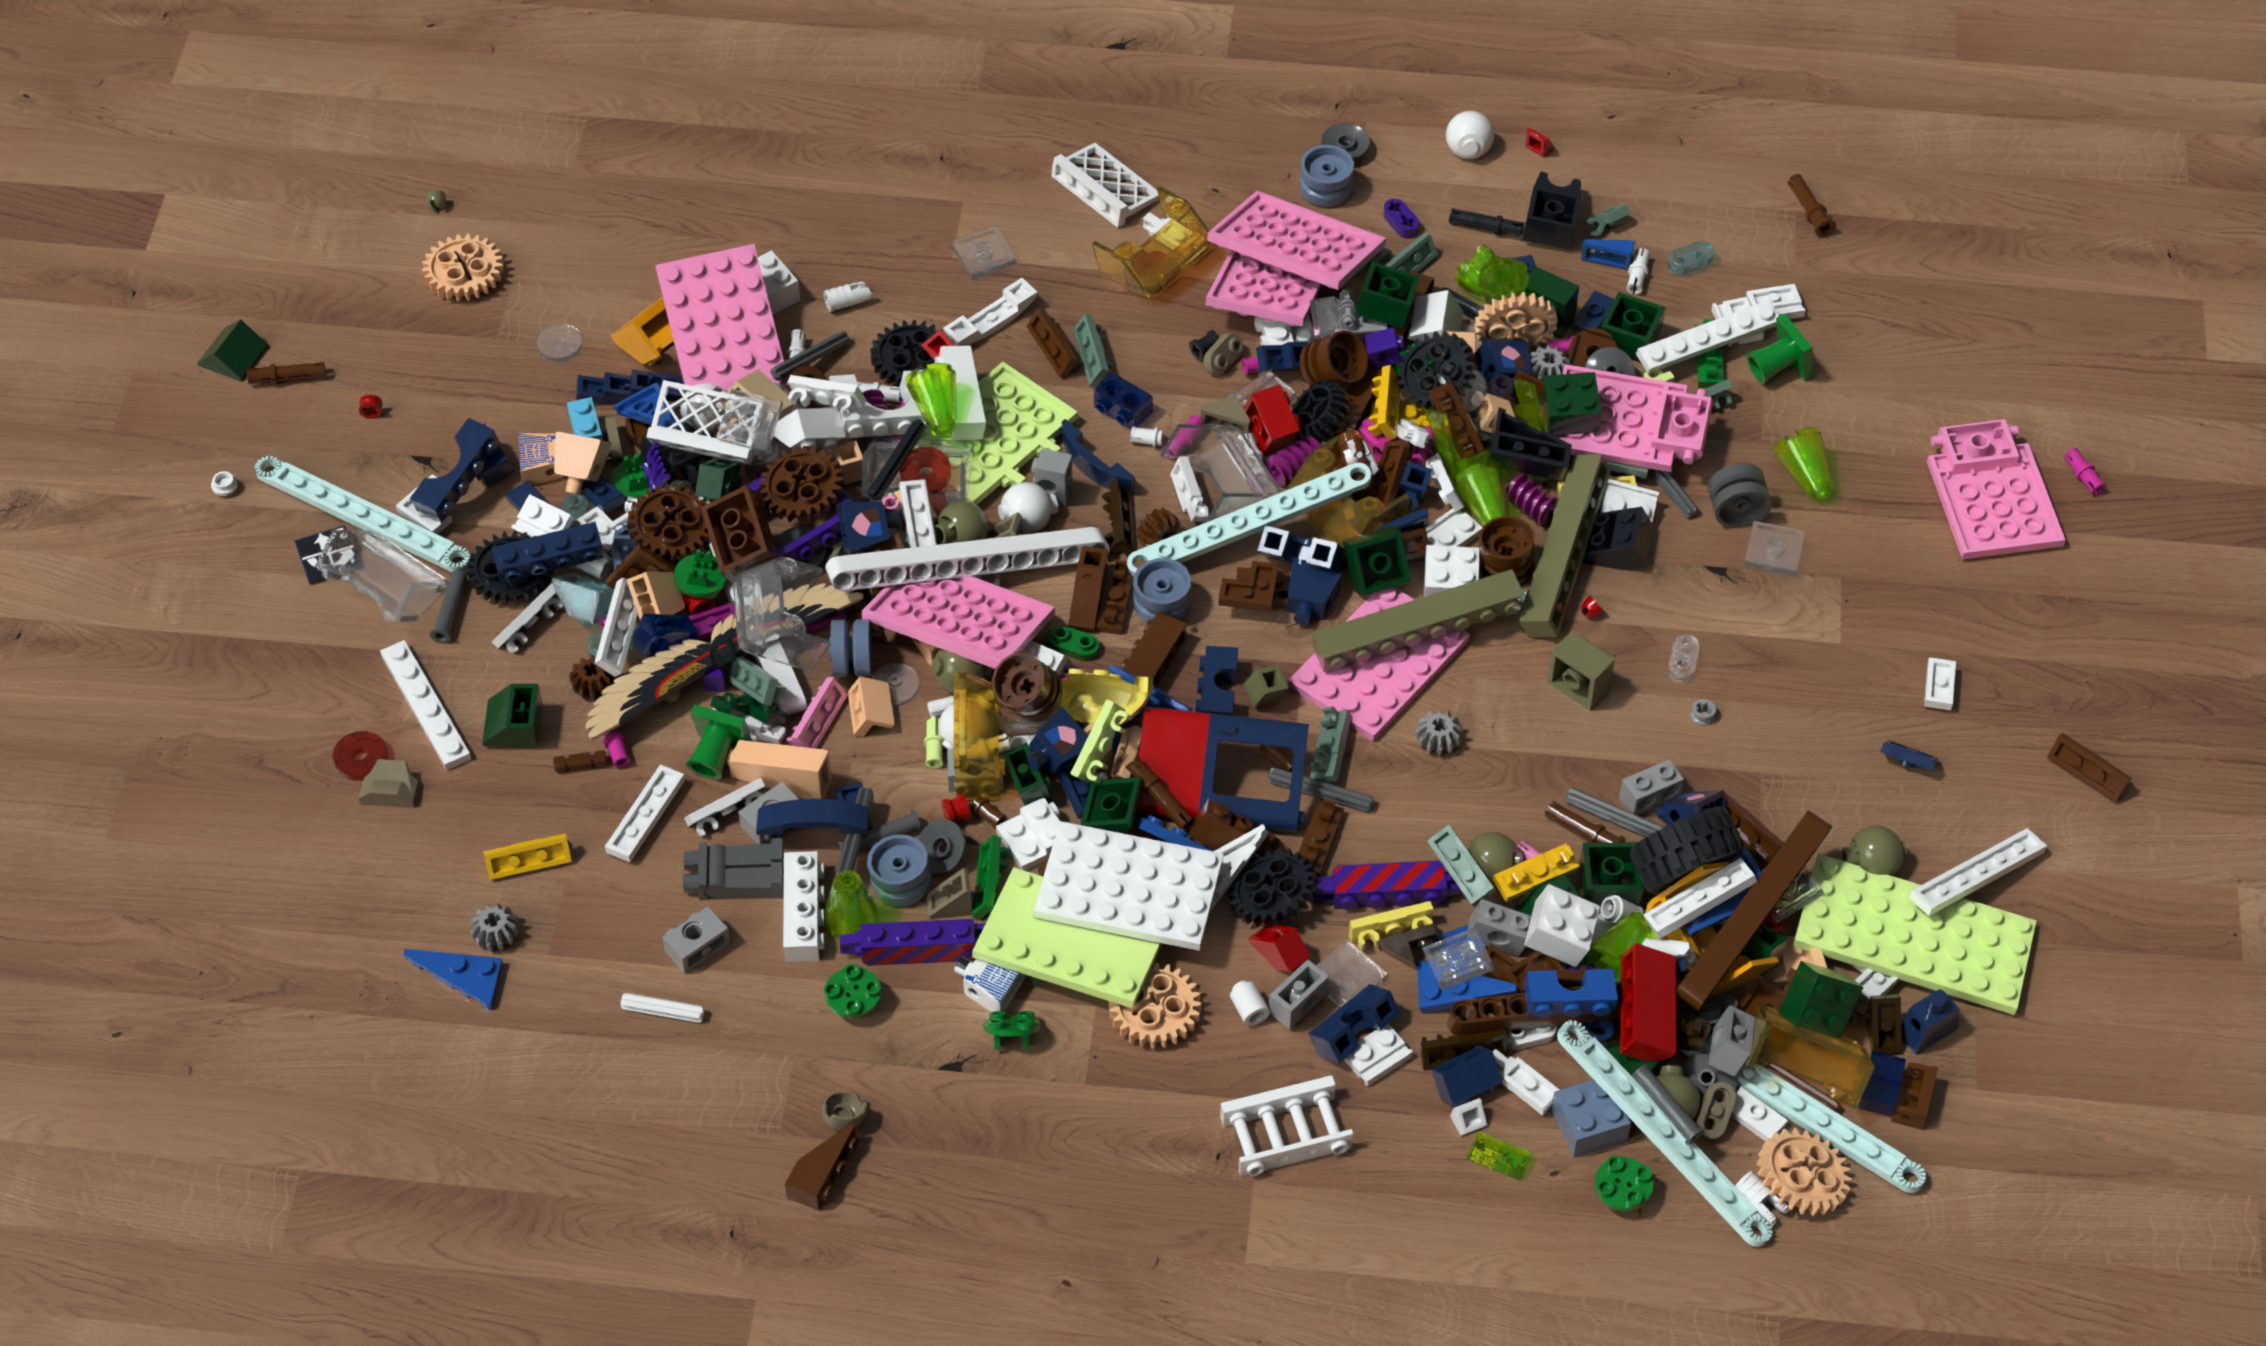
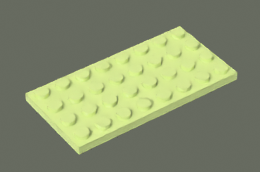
[1793,853,2037,1015]

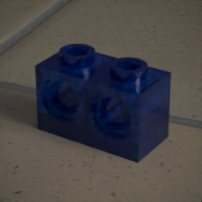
[1094,372,1153,430]
[631,613,699,657]

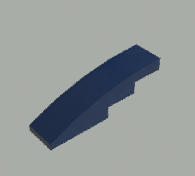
[1256,339,1316,373]
[576,369,682,404]

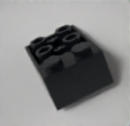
[1582,506,1654,570]

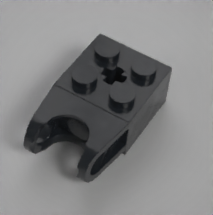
[1522,171,1582,250]

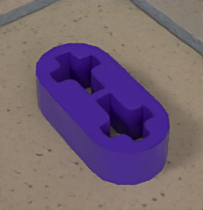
[1383,199,1419,239]

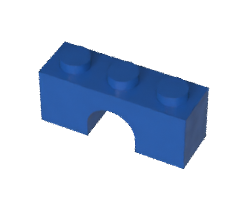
[1524,969,1618,1018]

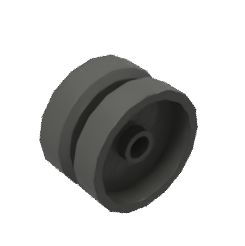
[1708,463,1772,528]

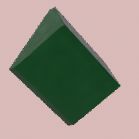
[198,319,268,382]
[1081,777,1143,834]

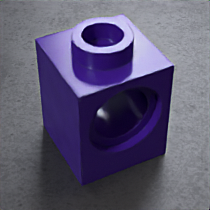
[1364,327,1406,370]

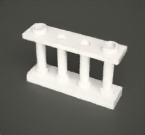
[1220,1075,1353,1177]

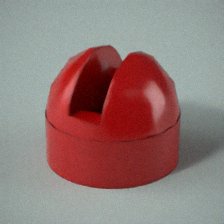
[1581,596,1604,619]

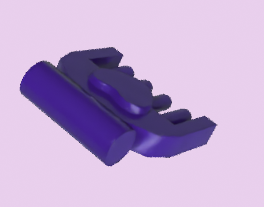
[642,443,671,492]

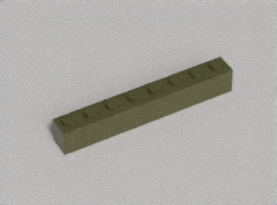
[1519,454,1611,637]
[1312,569,1525,672]

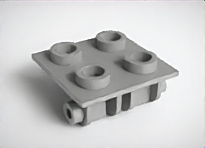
[1335,288,1387,334]

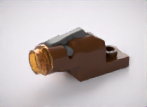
[1338,430,1379,526]

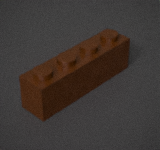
[1121,612,1187,716]

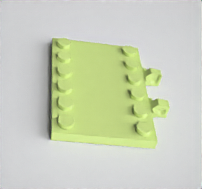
[906,362,1078,505]
[972,867,1162,1008]

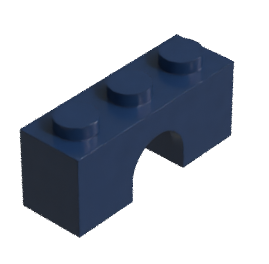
[1257,526,1345,573]
[1195,645,1238,716]
[1308,984,1401,1064]

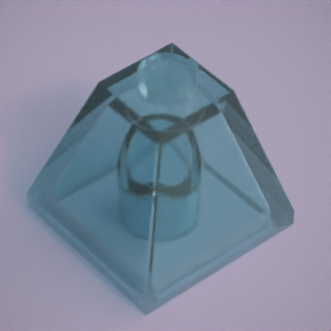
[551,573,614,626]

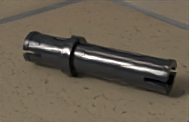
[1449,208,1524,238]

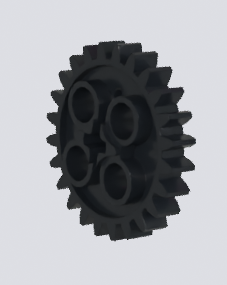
[870,320,949,387]
[1395,331,1478,412]
[467,531,554,606]
[1228,848,1318,929]

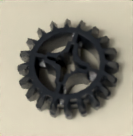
[1291,380,1352,445]

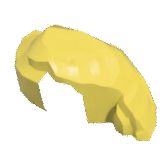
[1049,669,1153,726]

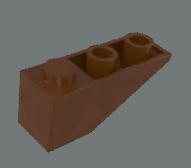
[1068,546,1108,631]
[1189,799,1280,855]
[785,1123,859,1211]

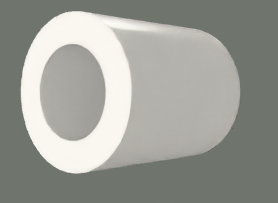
[1230,981,1270,1026]

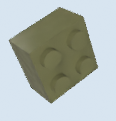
[1547,631,1615,711]

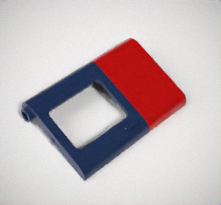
[1135,706,1309,833]

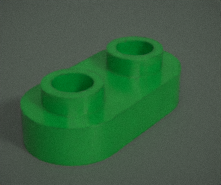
[1048,625,1099,661]

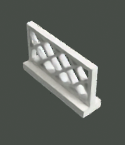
[1051,143,1162,228]
[646,380,765,465]

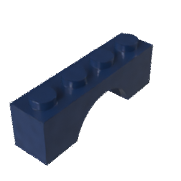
[410,418,500,523]

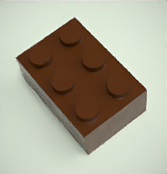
[701,485,781,585]

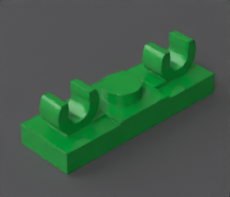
[1694,319,1724,388]
[971,835,1010,920]

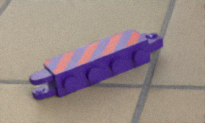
[1312,860,1464,910]
[840,919,985,966]

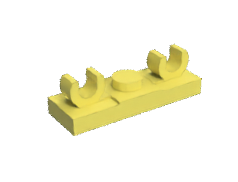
[1349,901,1433,951]

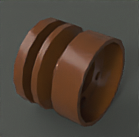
[1300,330,1368,387]
[1479,516,1534,584]
[992,652,1063,720]

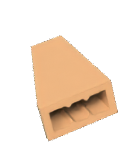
[727,740,832,799]

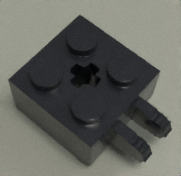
[640,422,714,485]

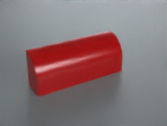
[1620,943,1676,1061]

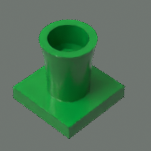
[1746,313,1813,384]
[686,704,753,780]

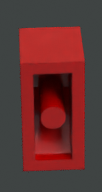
[1248,924,1311,973]

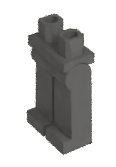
[683,838,784,900]

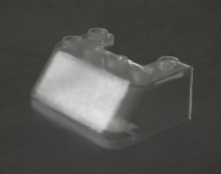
[314,530,449,623]

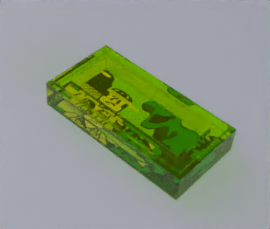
[1467,1131,1533,1181]

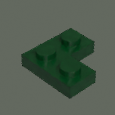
[710,692,788,724]

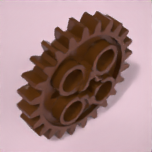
[759,445,845,523]
[627,484,709,562]

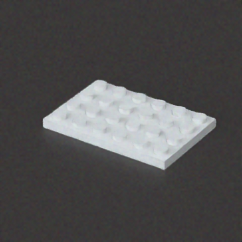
[1033,821,1224,951]

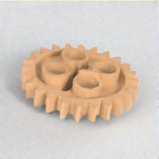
[422,234,504,301]
[1474,292,1558,352]
[1109,963,1201,1049]
[1757,1128,1852,1216]

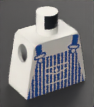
[954,957,1026,1012]

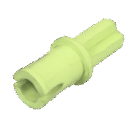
[924,716,944,769]

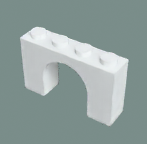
[829,370,944,438]

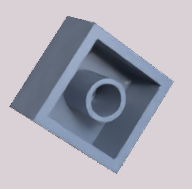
[1551,1080,1631,1157]

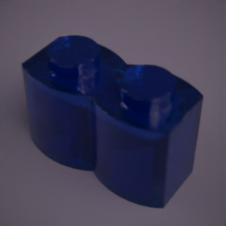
[1854,1050,1906,1117]

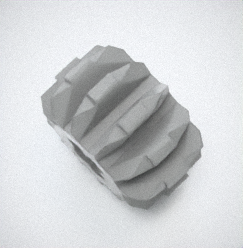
[1530,345,1571,381]
[1416,709,1463,757]
[470,903,519,952]

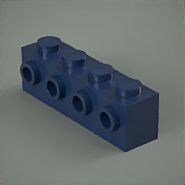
[492,521,604,584]

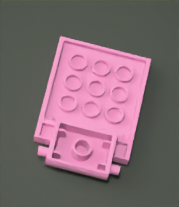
[1205,250,1323,326]
[1554,364,1713,472]
[1927,419,2065,560]

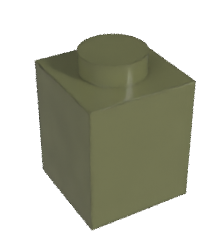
[1243,665,1288,708]

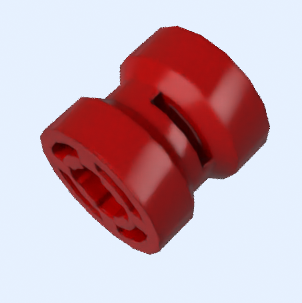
[681,594,716,615]

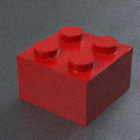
[1244,384,1300,456]

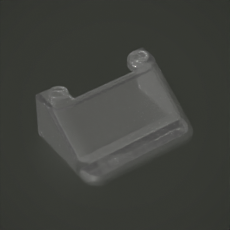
[862,437,975,505]

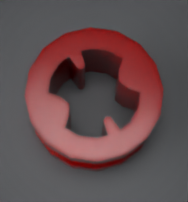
[359,394,383,419]

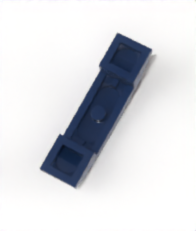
[1061,419,1135,496]
[756,799,869,835]

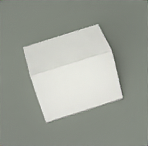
[1408,290,1463,342]

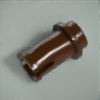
[971,796,1007,829]

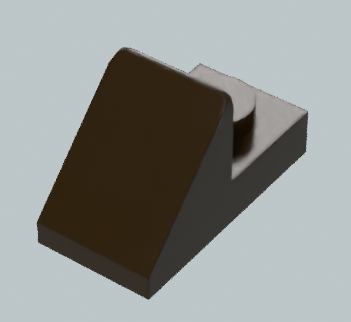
[1378,923,1439,969]
[1865,994,1902,1055]

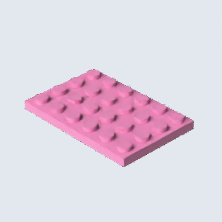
[1207,191,1386,290]
[655,244,788,391]
[862,576,1055,669]
[1288,587,1470,742]

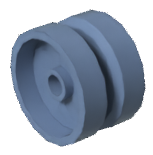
[1299,145,1354,207]
[1133,558,1191,623]
[829,619,872,679]
[867,835,933,907]

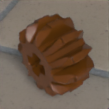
[1136,507,1181,547]
[569,655,616,701]

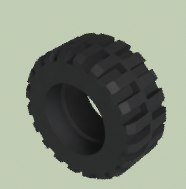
[1630,806,1744,894]

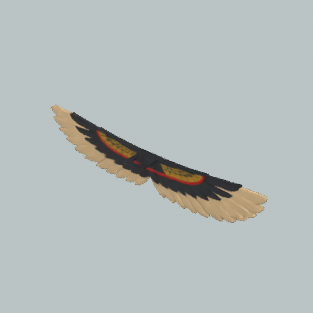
[585,583,864,741]

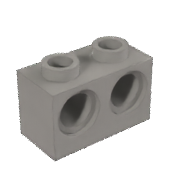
[1619,759,1684,816]

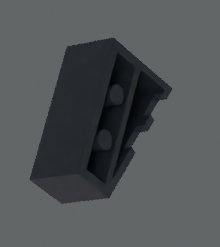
[1486,407,1572,481]

